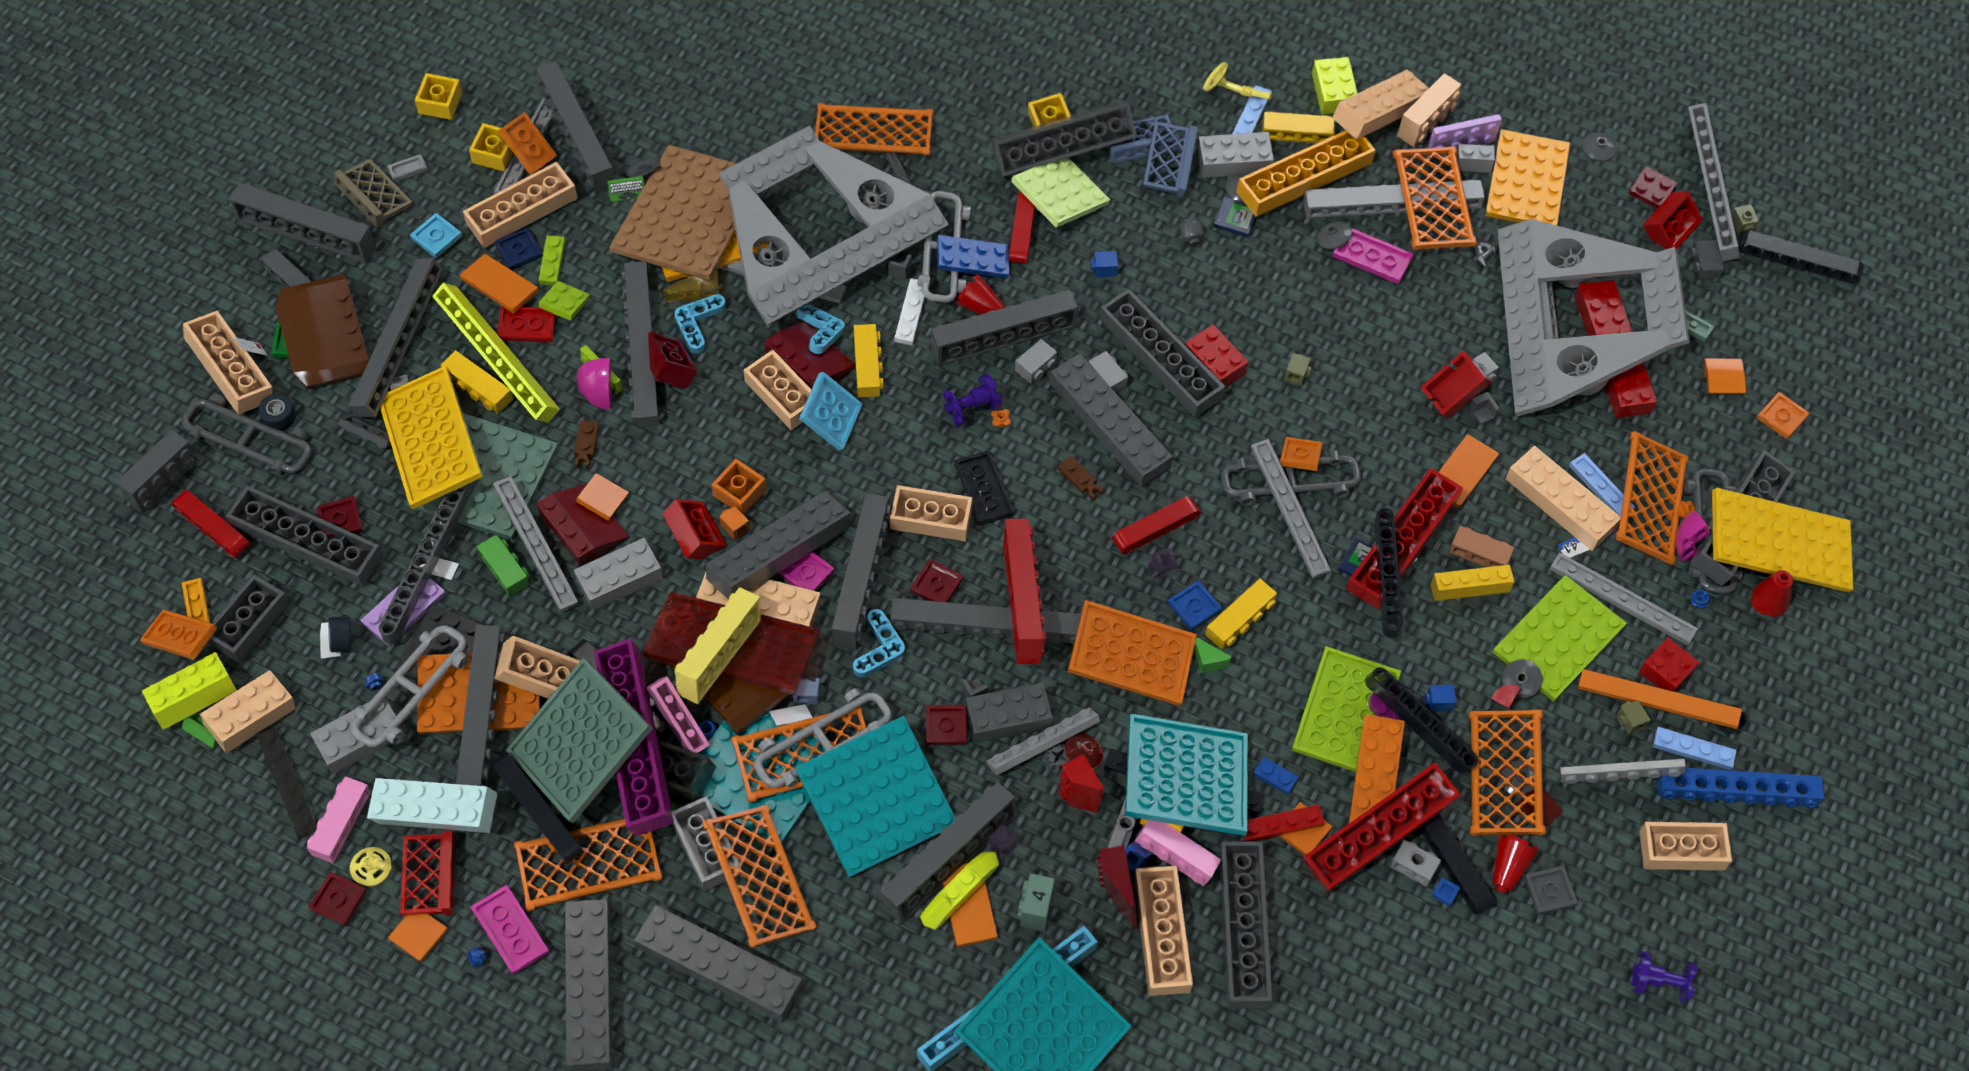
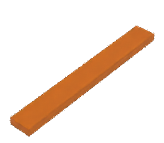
[1578,669,1742,729]

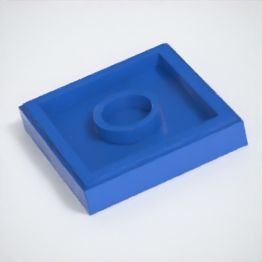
[1167,580,1222,631]

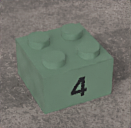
[1017,874,1055,932]

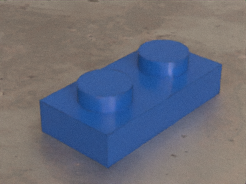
[1253,757,1298,795]

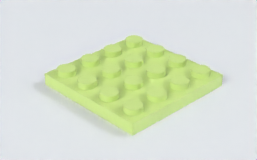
[1011,157,1110,228]

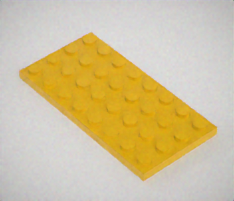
[380,366,483,509]
[1712,488,1853,592]

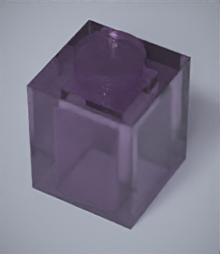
[1146,548,1178,577]
[987,824,1017,860]

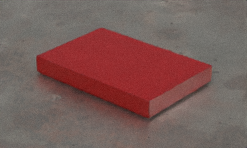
[497,306,556,342]

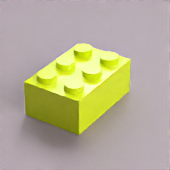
[1312,57,1357,114]

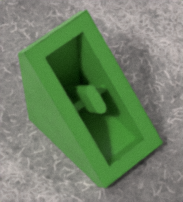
[1194,638,1232,673]

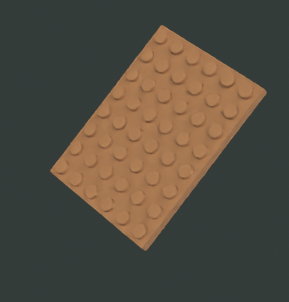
[609,145,737,280]

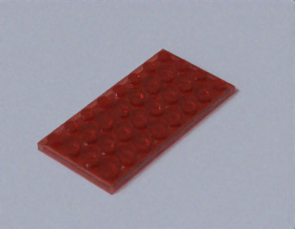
[643,592,820,695]

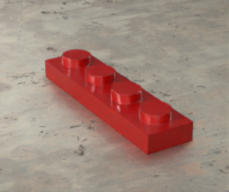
[1244,805,1325,842]

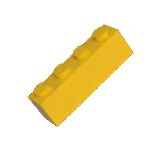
[1262,112,1334,143]
[854,324,884,397]
[440,350,513,414]
[1430,565,1514,601]
[1205,579,1277,650]

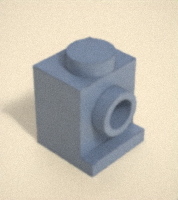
[790,678,820,705]

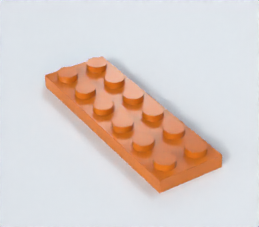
[1348,714,1405,824]

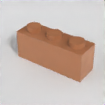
[1449,526,1514,567]

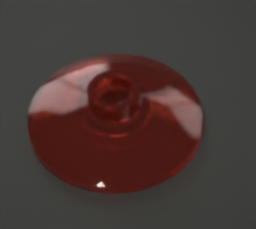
[1065,733,1103,769]

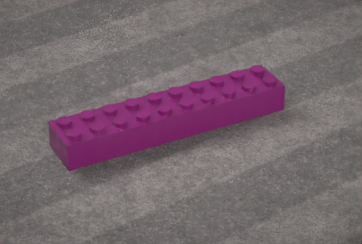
[594,638,674,837]

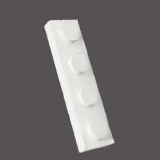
[894,279,925,345]

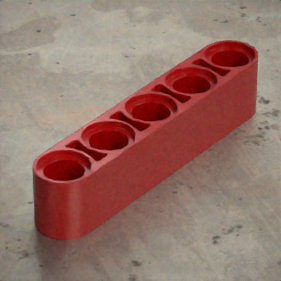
[1009,190,1035,264]
[171,490,250,559]
[1112,496,1201,555]

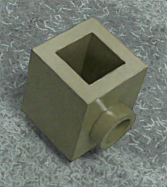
[1731,204,1759,235]
[1284,353,1312,386]
[1617,700,1650,735]

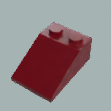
[648,331,697,389]

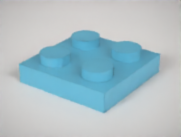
[410,213,462,258]

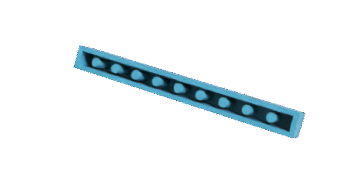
[917,926,1098,1071]

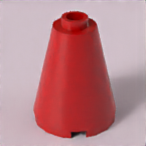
[956,274,1006,315]
[1751,570,1793,617]
[1492,834,1539,894]

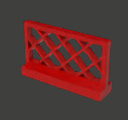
[400,830,456,916]

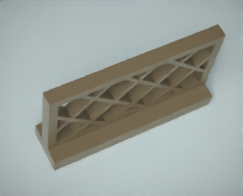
[334,159,413,228]

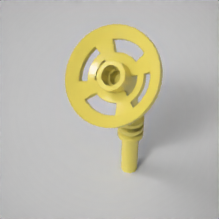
[1203,62,1272,100]
[350,847,392,887]

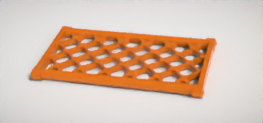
[815,103,934,156]
[1393,146,1477,250]
[1616,431,1689,565]
[731,706,866,803]
[1469,710,1546,836]
[702,805,817,948]
[514,818,663,912]

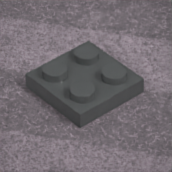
[1524,866,1578,915]

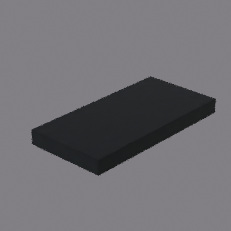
[954,450,1015,526]

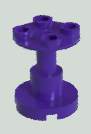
[943,374,1002,426]
[1631,951,1697,1003]

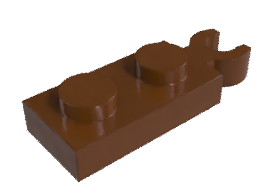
[574,421,599,469]
[1057,455,1103,501]

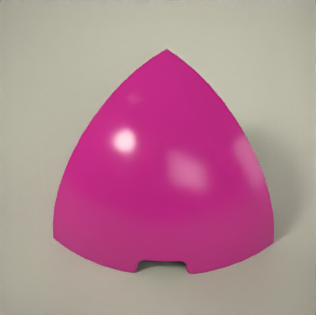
[577,358,612,410]
[1676,510,1711,563]

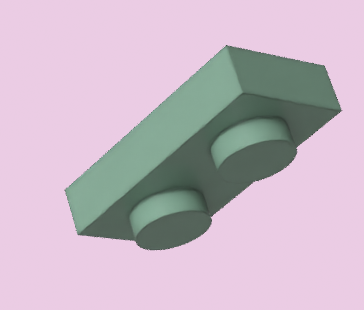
[1685,310,1715,342]

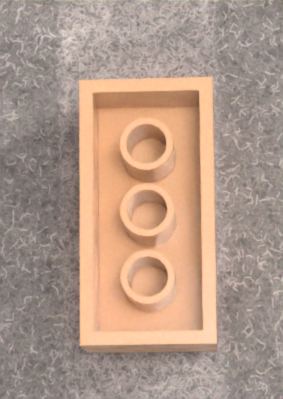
[1398,73,1461,147]
[744,350,811,430]
[890,485,973,541]
[495,636,580,699]
[200,670,295,753]
[1639,822,1732,870]

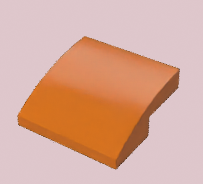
[1704,359,1746,394]

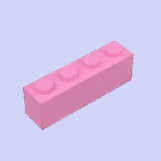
[646,677,710,756]
[307,777,371,864]
[1135,820,1221,886]

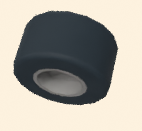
[259,394,296,431]
[328,617,351,652]

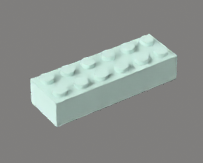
[367,778,497,833]

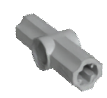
[1108,801,1137,850]

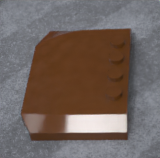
[276,274,369,389]
[662,617,791,735]

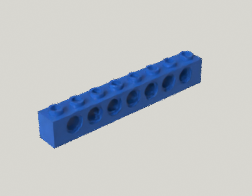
[1656,768,1824,808]

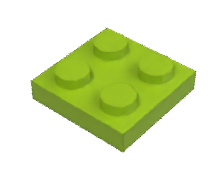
[539,281,590,321]

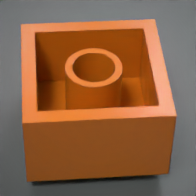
[711,459,767,515]

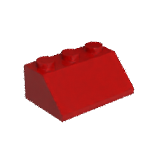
[1643,191,1703,250]
[662,499,727,559]
[1058,755,1104,813]

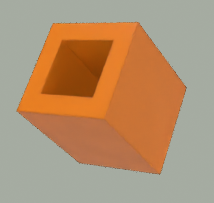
[719,505,750,540]

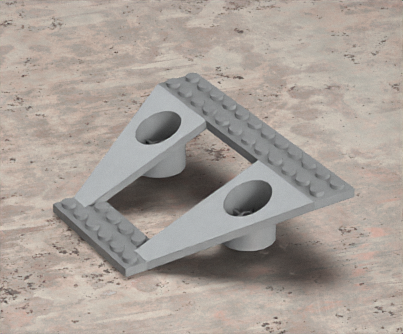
[719,126,949,326]
[1498,219,1690,416]

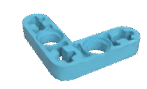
[674,294,726,354]
[796,304,845,354]
[853,609,905,677]

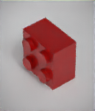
[1639,637,1699,692]

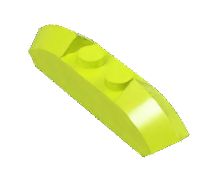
[920,852,999,930]

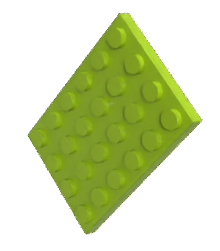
[1492,575,1627,702]
[1291,646,1401,772]

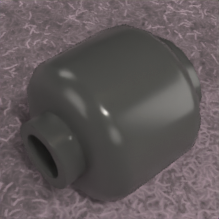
[1180,218,1205,246]

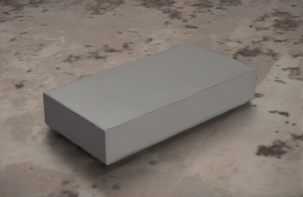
[387,154,428,182]

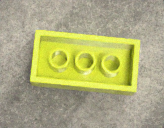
[142,652,237,730]

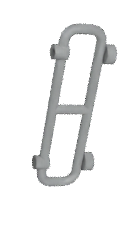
[917,191,970,303]
[351,626,469,747]
[754,688,892,788]

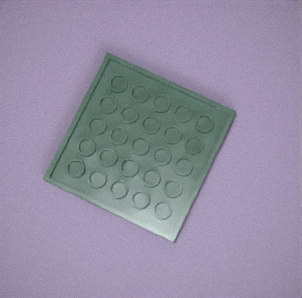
[406,413,559,540]
[506,658,653,823]

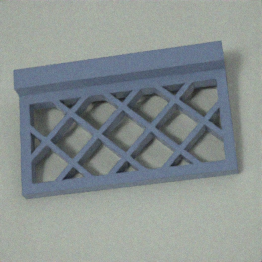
[1107,115,1180,163]
[1143,121,1198,198]

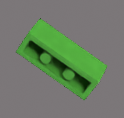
[476,534,530,597]

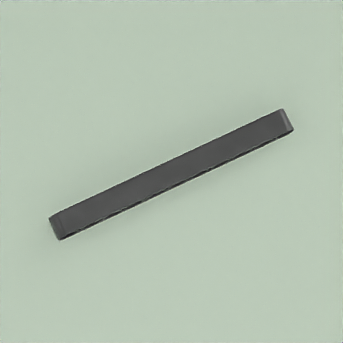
[379,480,478,644]

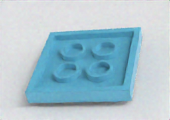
[799,372,862,450]

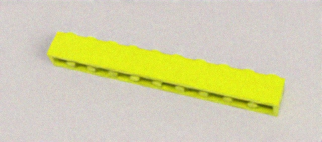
[432,283,560,423]

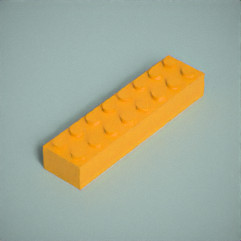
[1236,131,1376,217]

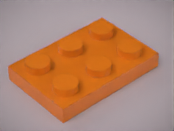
[498,112,557,175]

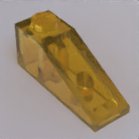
[663,271,720,302]

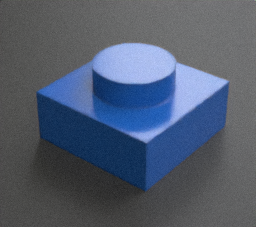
[1431,877,1460,907]

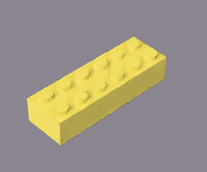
[675,587,761,704]

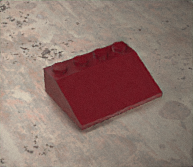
[764,321,856,390]
[536,483,629,567]
[1096,845,1137,930]

